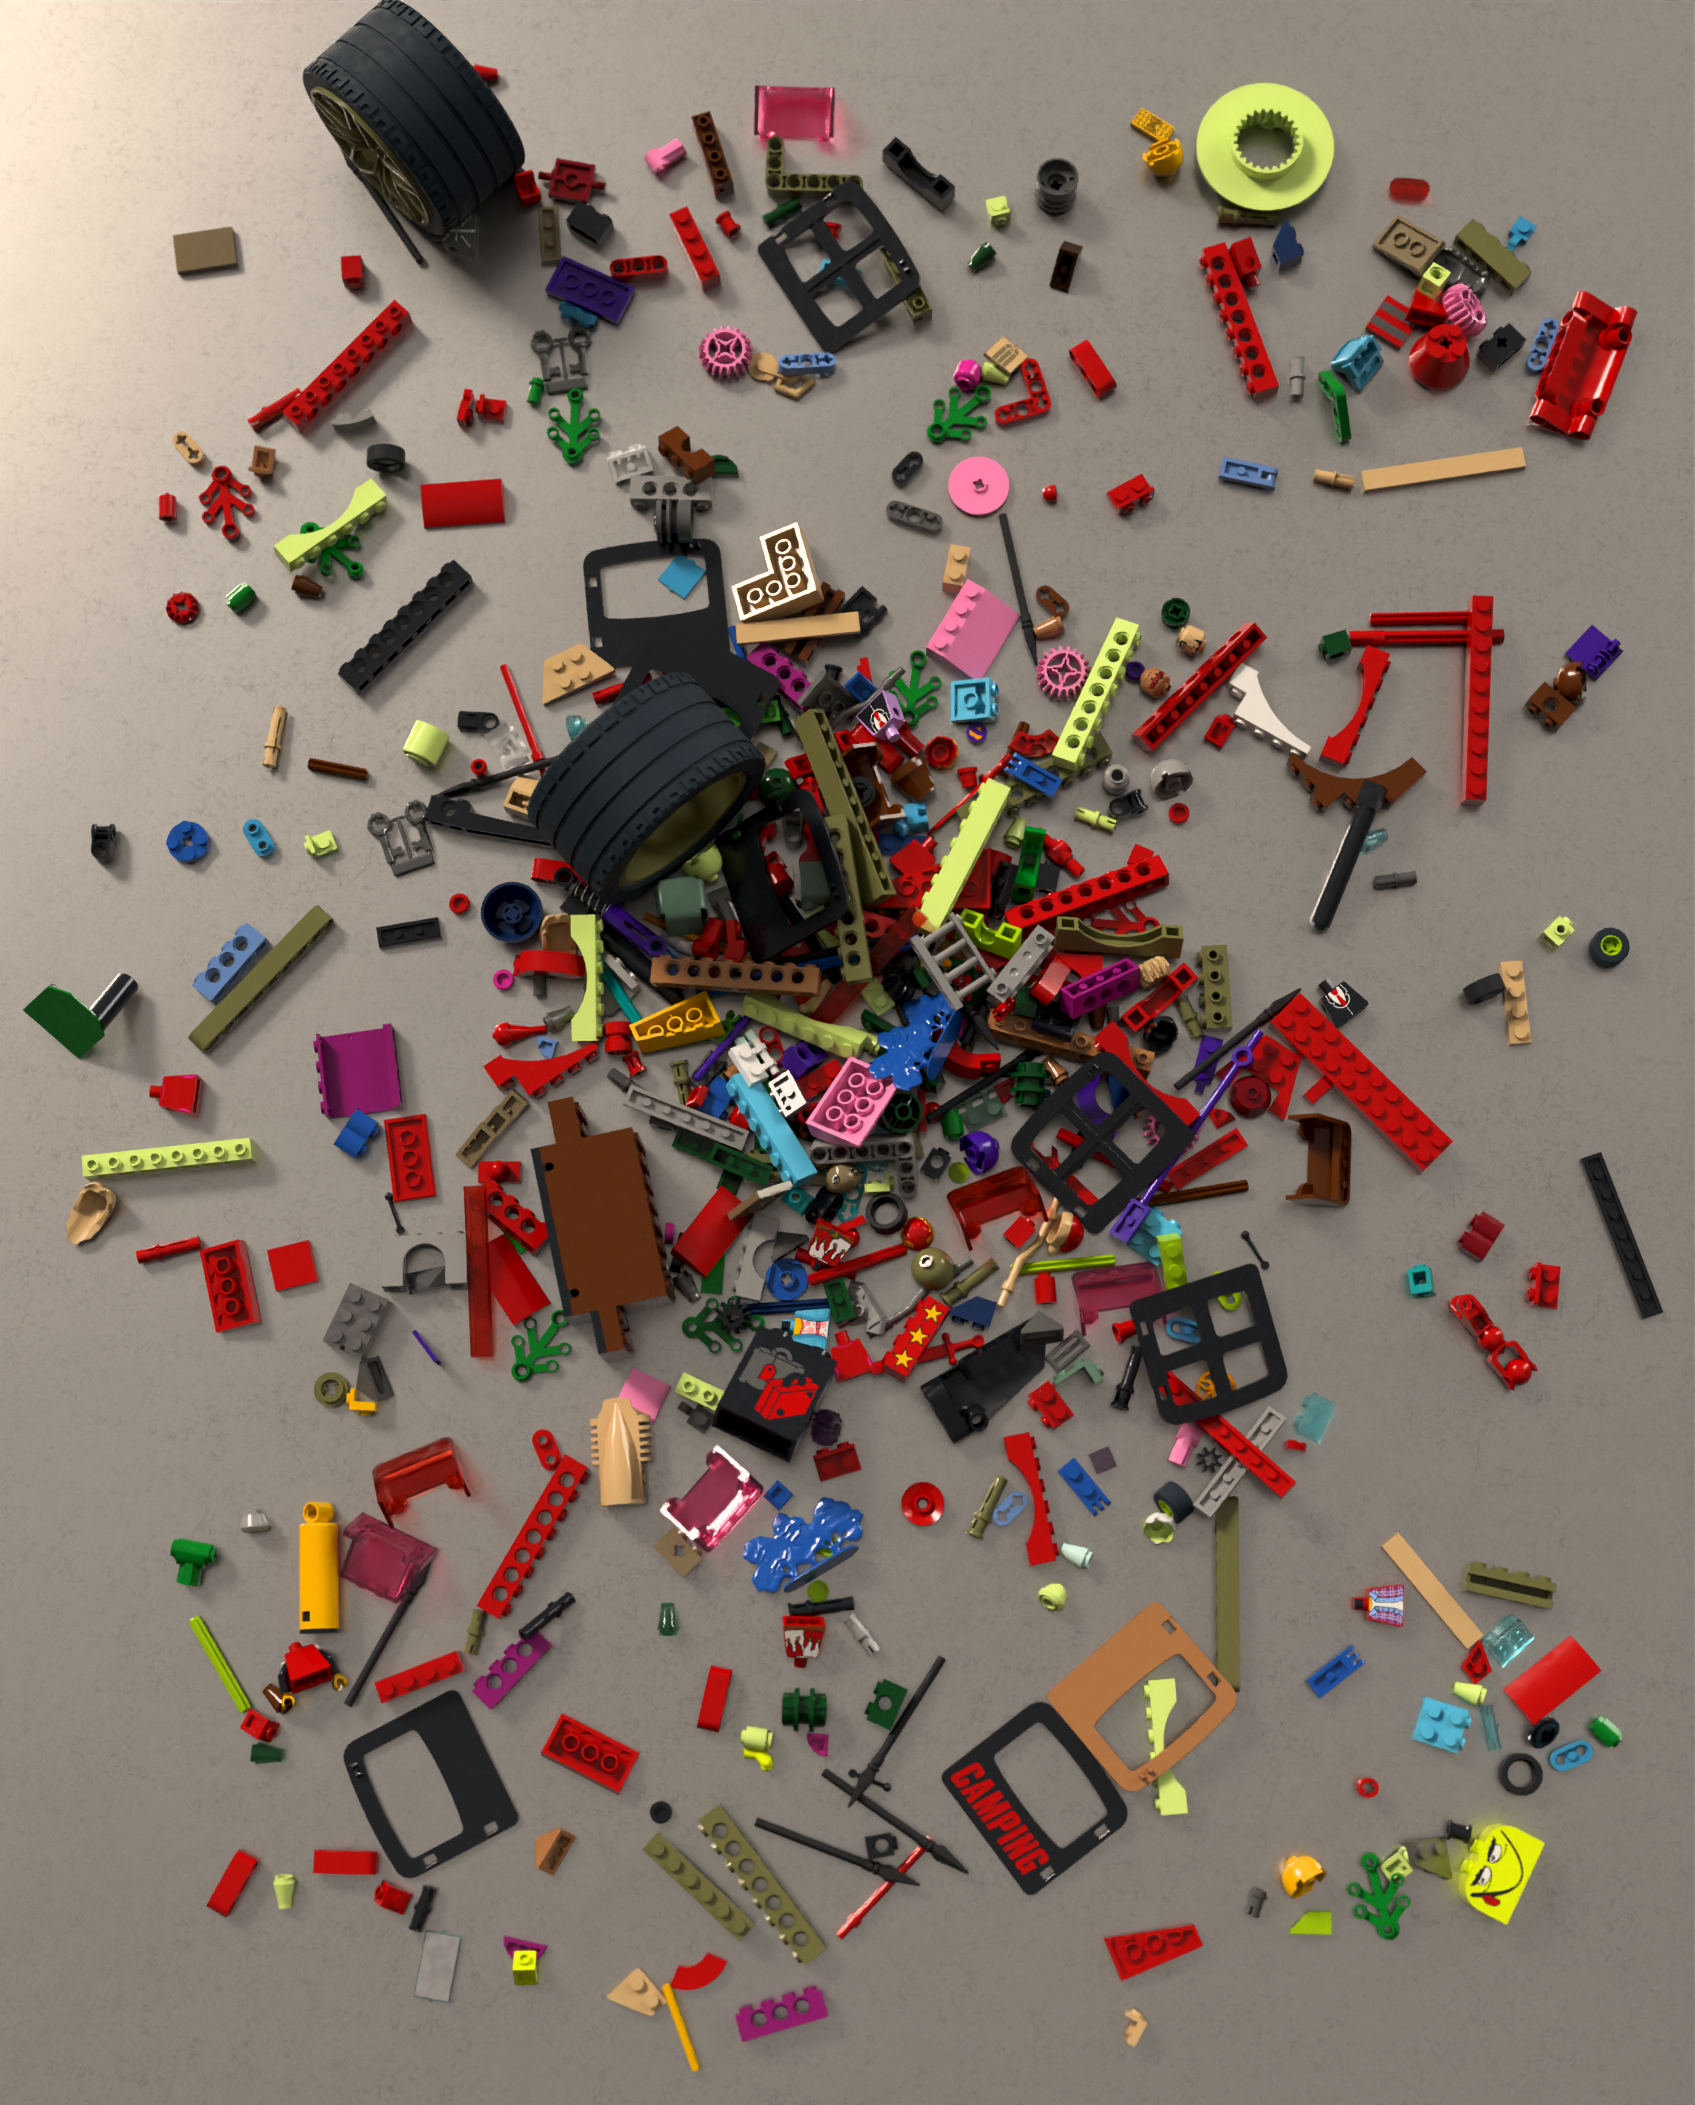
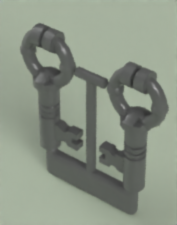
[530,325,591,394]
[367,799,434,876]

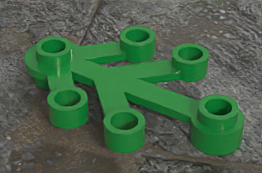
[927,385,991,442]
[547,388,601,464]
[300,522,364,580]
[887,650,941,729]
[682,1296,765,1354]
[511,1310,572,1382]
[1348,1852,1411,1940]

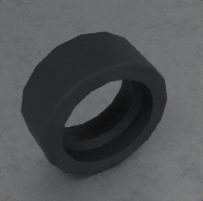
[367,443,405,473]
[1463,973,1506,1005]
[866,1192,908,1235]
[1499,1753,1543,1796]

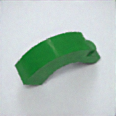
[1012,826,1046,903]

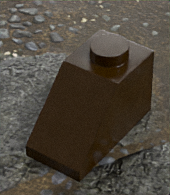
[1049,241,1083,291]

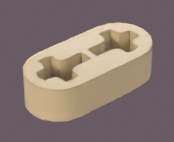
[172,431,205,467]

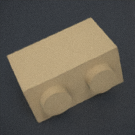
[942,544,971,593]

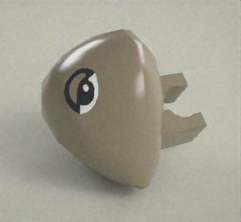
[826,1162,863,1193]

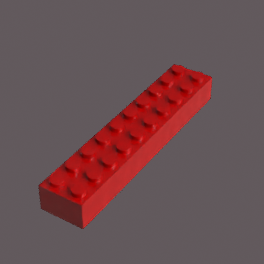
[1268,993,1453,1175]

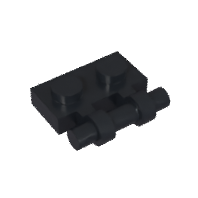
[835,586,888,639]

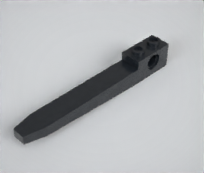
[425,794,553,847]

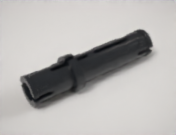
[518,1591,576,1642]

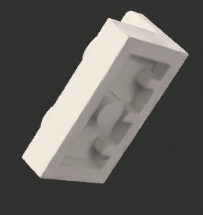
[607,444,653,483]

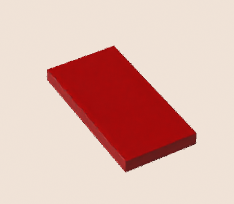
[384,1114,437,1203]

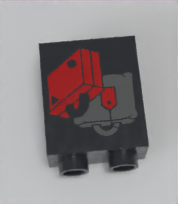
[711,1325,838,1463]

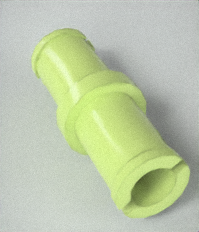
[1074,806,1118,832]

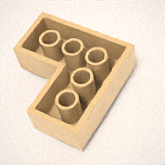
[732,522,824,623]

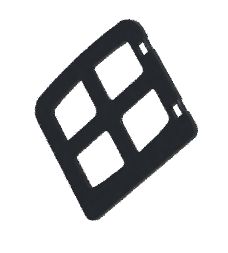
[758,182,920,353]
[1011,1051,1194,1233]
[1129,1263,1288,1425]

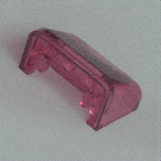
[754,85,836,142]
[659,1445,764,1552]

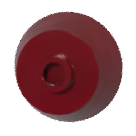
[1229,1076,1271,1117]

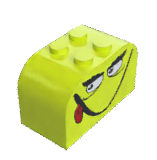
[1458,1824,1545,1925]

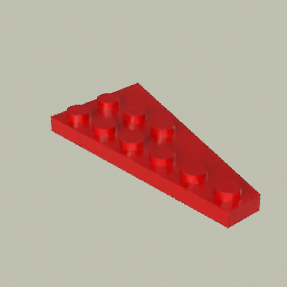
[864,847,991,910]

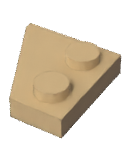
[606,1967,667,2017]

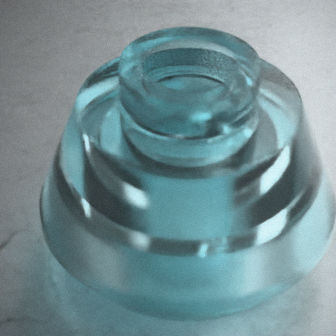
[565,715,588,741]

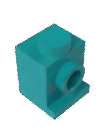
[781,1187,814,1217]
[1408,1264,1436,1299]

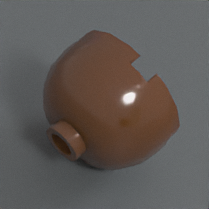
[1553,661,1587,703]

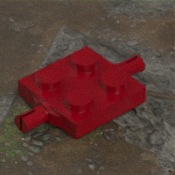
[538,158,606,204]

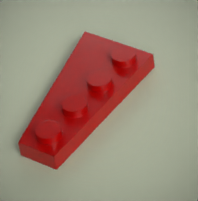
[1104,1924,1203,1981]

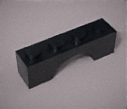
[882,137,955,211]

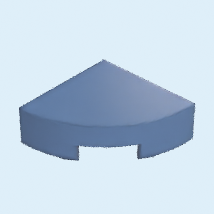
[537,1036,559,1059]

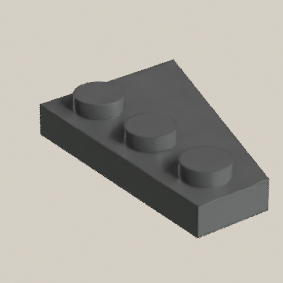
[797,670,861,719]

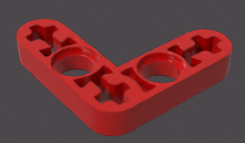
[994,358,1051,427]

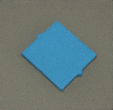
[658,555,706,600]

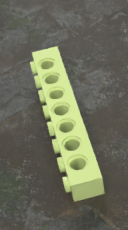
[1052,617,1142,772]
[82,1138,256,1180]

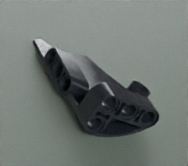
[920,1317,1046,1444]

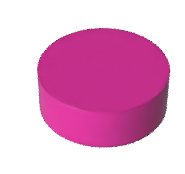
[493,969,515,991]
[664,1222,674,1244]

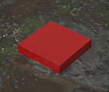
[267,1240,318,1292]

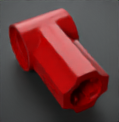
[886,721,925,759]
[691,917,726,960]

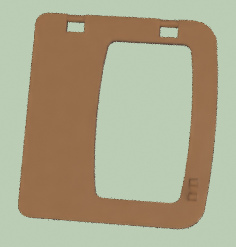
[1048,1603,1237,1792]

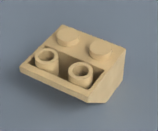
[503,774,539,821]

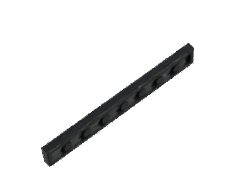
[1580,1152,1663,1320]

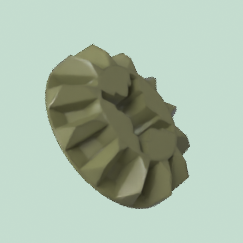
[314,1372,349,1407]

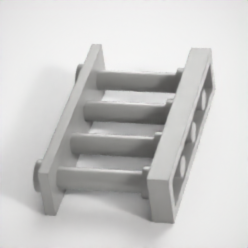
[908,912,998,1012]
[985,925,1055,1008]

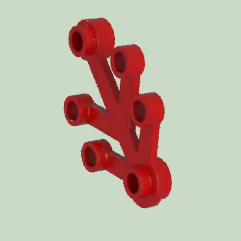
[199,466,255,540]
[1079,899,1160,934]

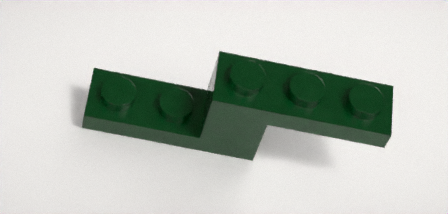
[861,1009,941,1094]
[672,1128,775,1187]

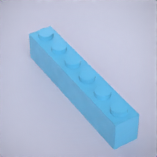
[726,1073,817,1190]

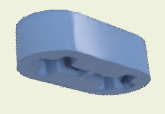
[993,1491,1027,1526]

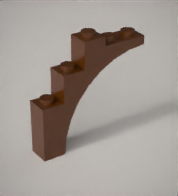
[1286,754,1427,814]

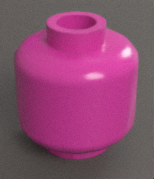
[953,360,982,390]

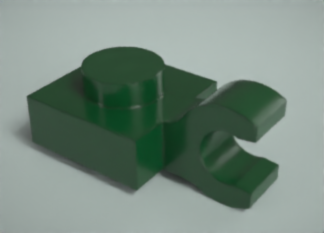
[912,966,932,992]

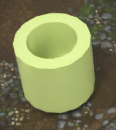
[403,720,450,767]

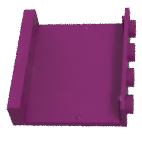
[313,1023,404,1119]

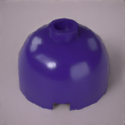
[960,1131,1000,1174]

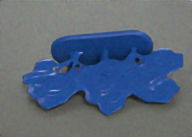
[868,992,962,1091]
[743,1497,863,1593]

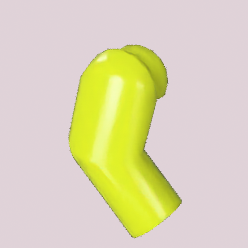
[744,1748,774,1771]

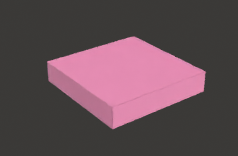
[619,1368,672,1425]

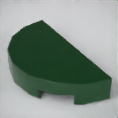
[711,455,739,477]

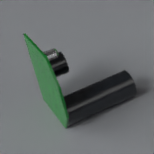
[23,973,138,1059]

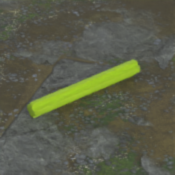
[1010,1254,1116,1276]
[189,1616,251,1713]

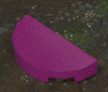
[504,1936,548,1960]

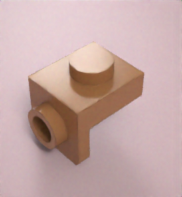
[248,445,276,477]

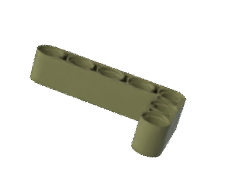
[765,136,863,200]

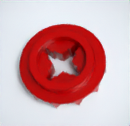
[165,591,199,624]

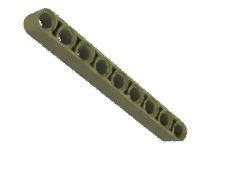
[188,905,333,1053]
[1215,1496,1240,1693]

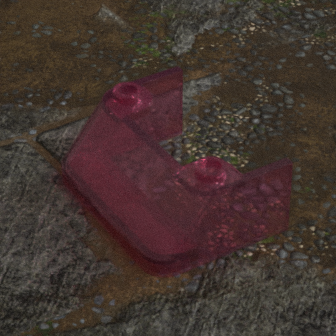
[1071,1262,1167,1336]

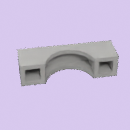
[732,1213,781,1303]

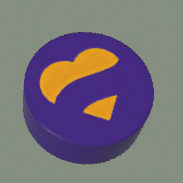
[966,722,987,744]

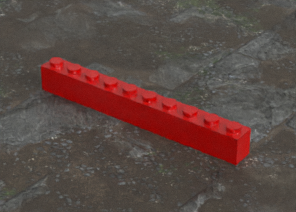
[1461,595,1493,805]

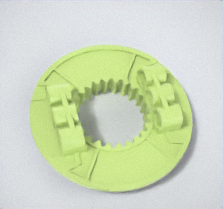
[1196,83,1334,211]

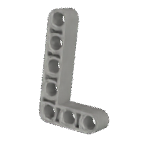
[810,1133,918,1197]

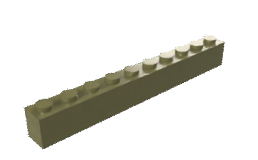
[794,709,897,906]

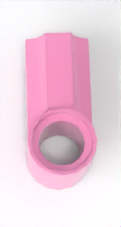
[644,138,686,176]
[1168,1423,1204,1468]

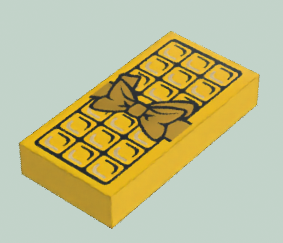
[1130,107,1175,142]

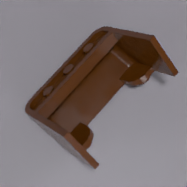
[1286,1113,1352,1206]

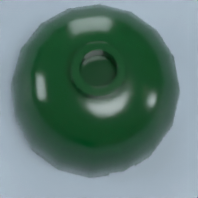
[757,768,798,810]

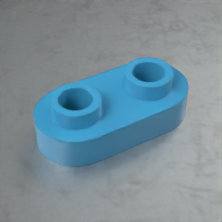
[558,301,597,327]
[243,819,275,858]
[1166,1317,1200,1344]
[1549,1740,1593,1771]

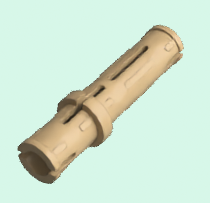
[262,706,287,768]

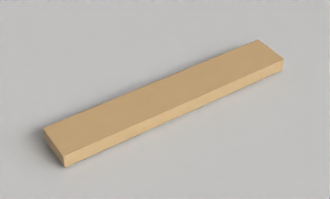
[735,612,860,646]
[1381,1533,1484,1649]

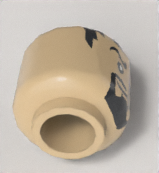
[1176,625,1208,656]

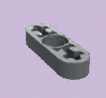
[886,501,943,534]

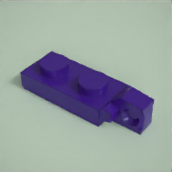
[1193,1034,1223,1094]

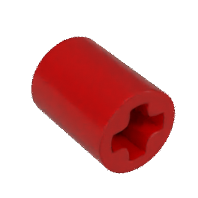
[159,493,176,522]

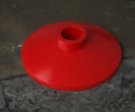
[901,1482,944,1526]

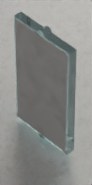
[413,1930,462,2003]

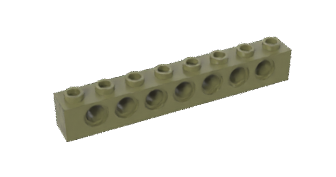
[955,732,1113,824]
[824,814,874,986]
[698,1803,827,1966]

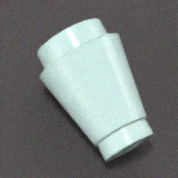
[1059,1543,1093,1569]

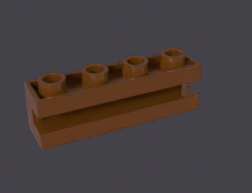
[691,111,734,198]
[782,581,845,668]

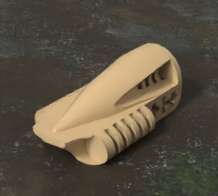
[589,1397,653,1507]

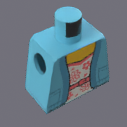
[781,1309,831,1351]

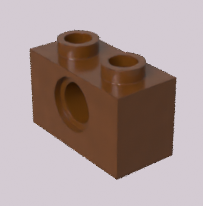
[1525,681,1576,732]

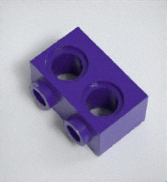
[780,1040,829,1081]

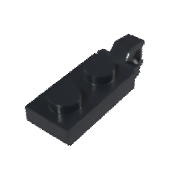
[987,860,1019,921]

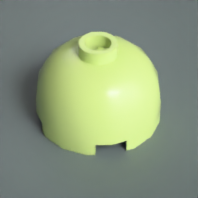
[680,844,722,883]

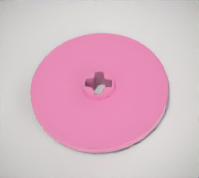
[948,457,1009,516]

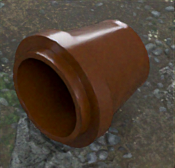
[890,755,937,803]

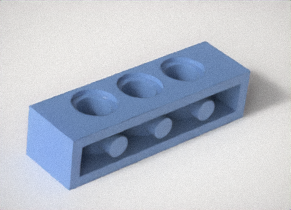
[192,923,270,1005]

